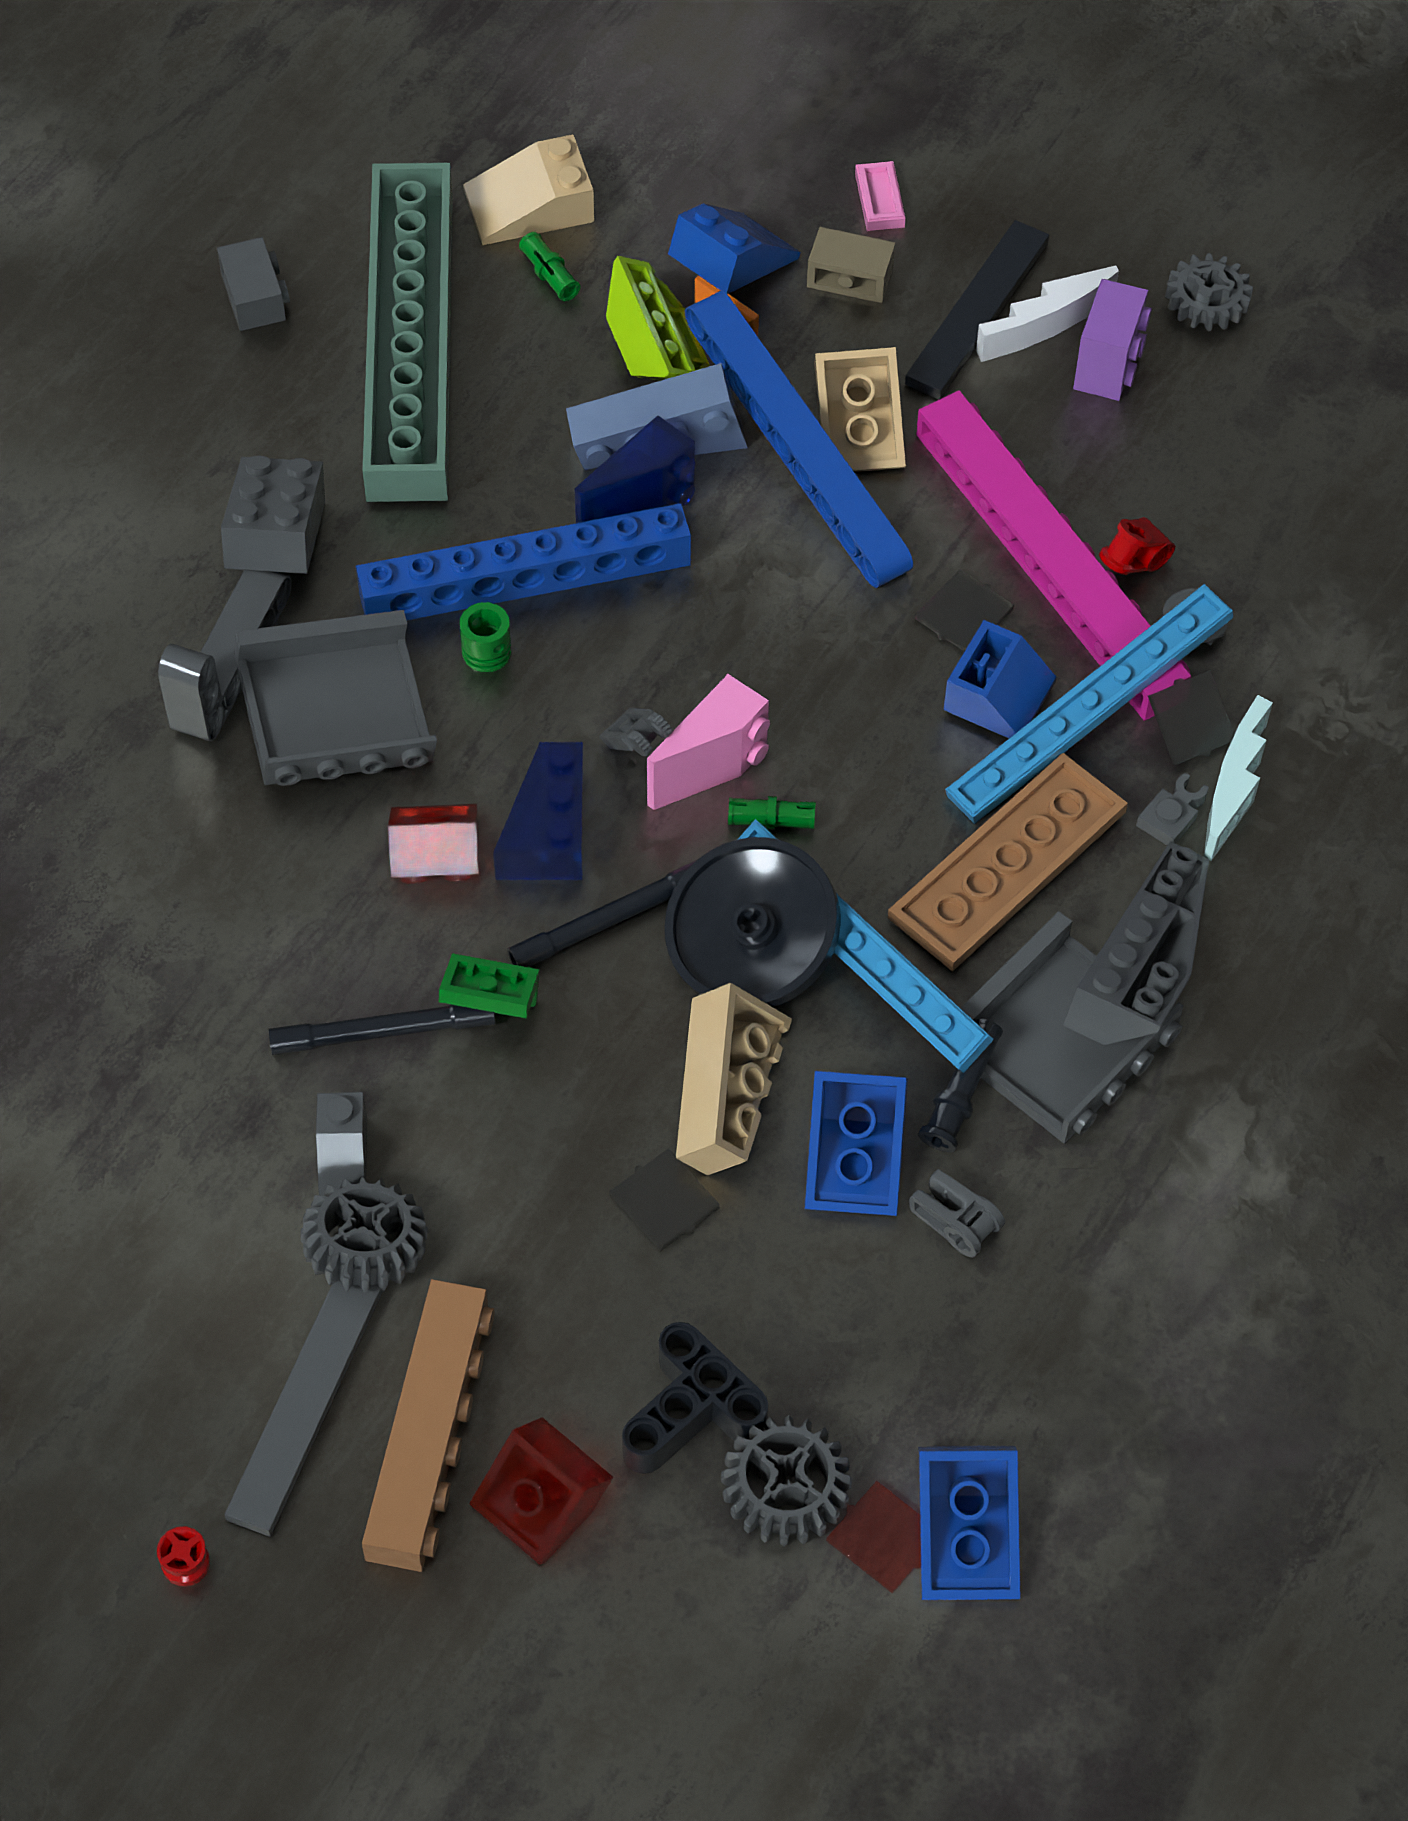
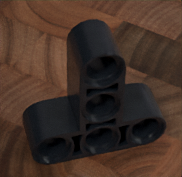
[622,1322,768,1474]

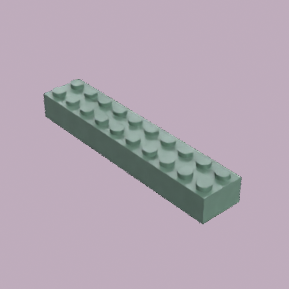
[363,163,453,502]

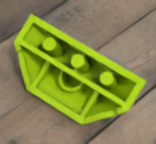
[606,256,710,381]

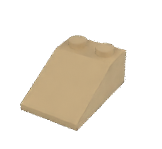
[463,134,594,245]
[814,347,906,472]

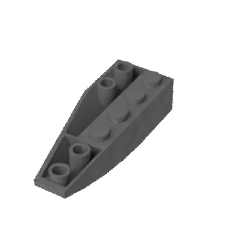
[1063,841,1209,1045]

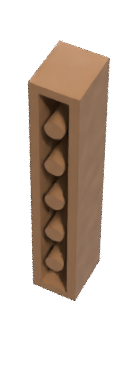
[362,1279,495,1572]

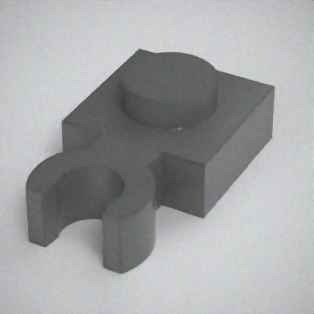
[1136,773,1209,845]

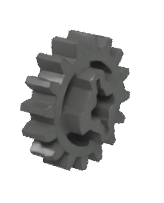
[1165,253,1253,331]

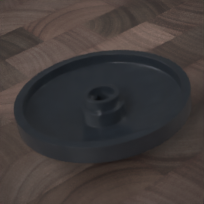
[665,837,841,1007]

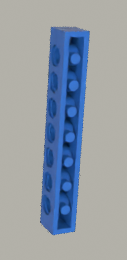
[356,503,691,621]

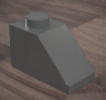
[316,1092,367,1196]

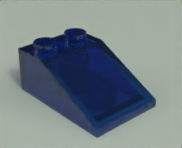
[574,416,695,523]

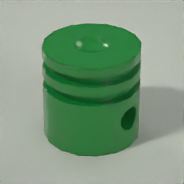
[460,602,512,672]

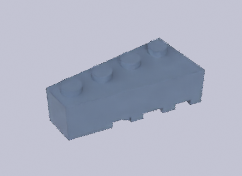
[566,363,748,470]

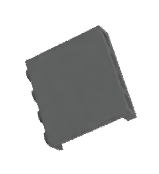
[234,610,437,786]
[961,911,1184,1144]

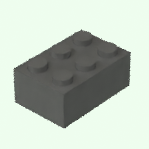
[221,456,325,574]

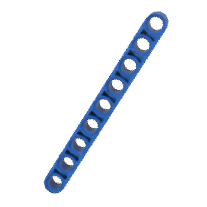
[685,291,913,588]

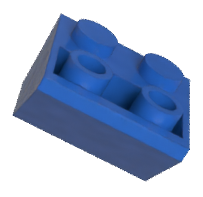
[943,620,1056,738]

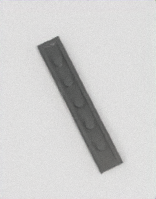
[224,1281,383,1537]

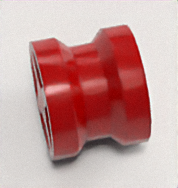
[157,1526,210,1586]

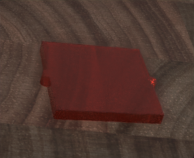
[826,1481,921,1593]

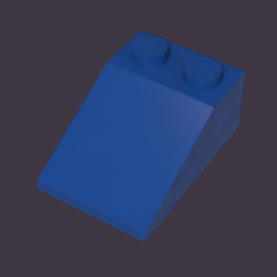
[668,203,801,294]
[805,1071,908,1216]
[918,1446,1020,1600]

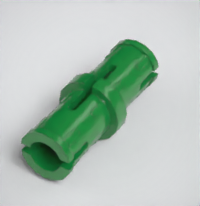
[519,231,581,302]
[728,796,816,831]

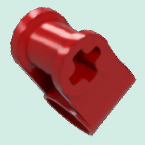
[1099,517,1176,575]

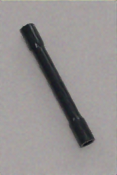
[507,859,698,967]
[269,1005,495,1055]

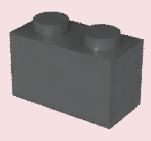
[217,237,290,331]

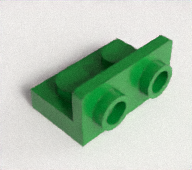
[439,953,539,1018]

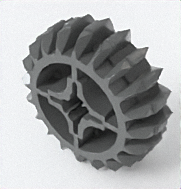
[301,1176,428,1294]
[721,1414,852,1547]

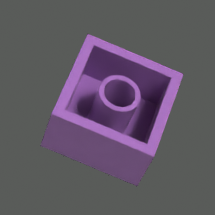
[1073,279,1152,401]

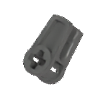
[909,1169,1005,1257]

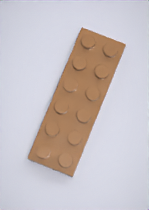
[888,753,1128,972]

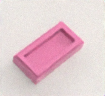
[855,161,906,231]

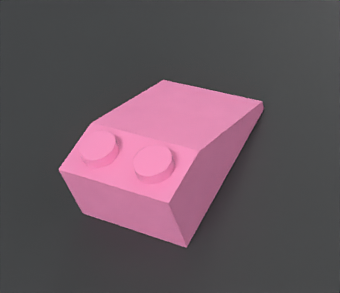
[647,674,770,810]

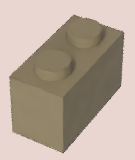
[807,227,895,303]

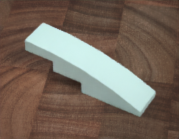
[1204,695,1273,861]

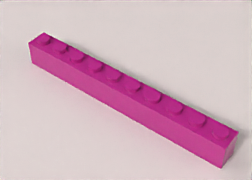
[916,390,1191,721]

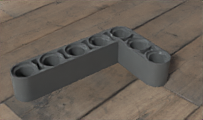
[158,570,292,741]

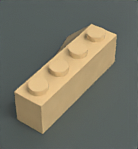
[676,983,792,1175]

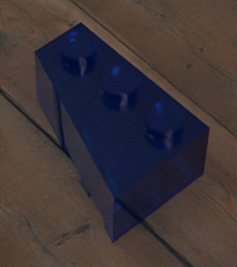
[493,742,584,880]

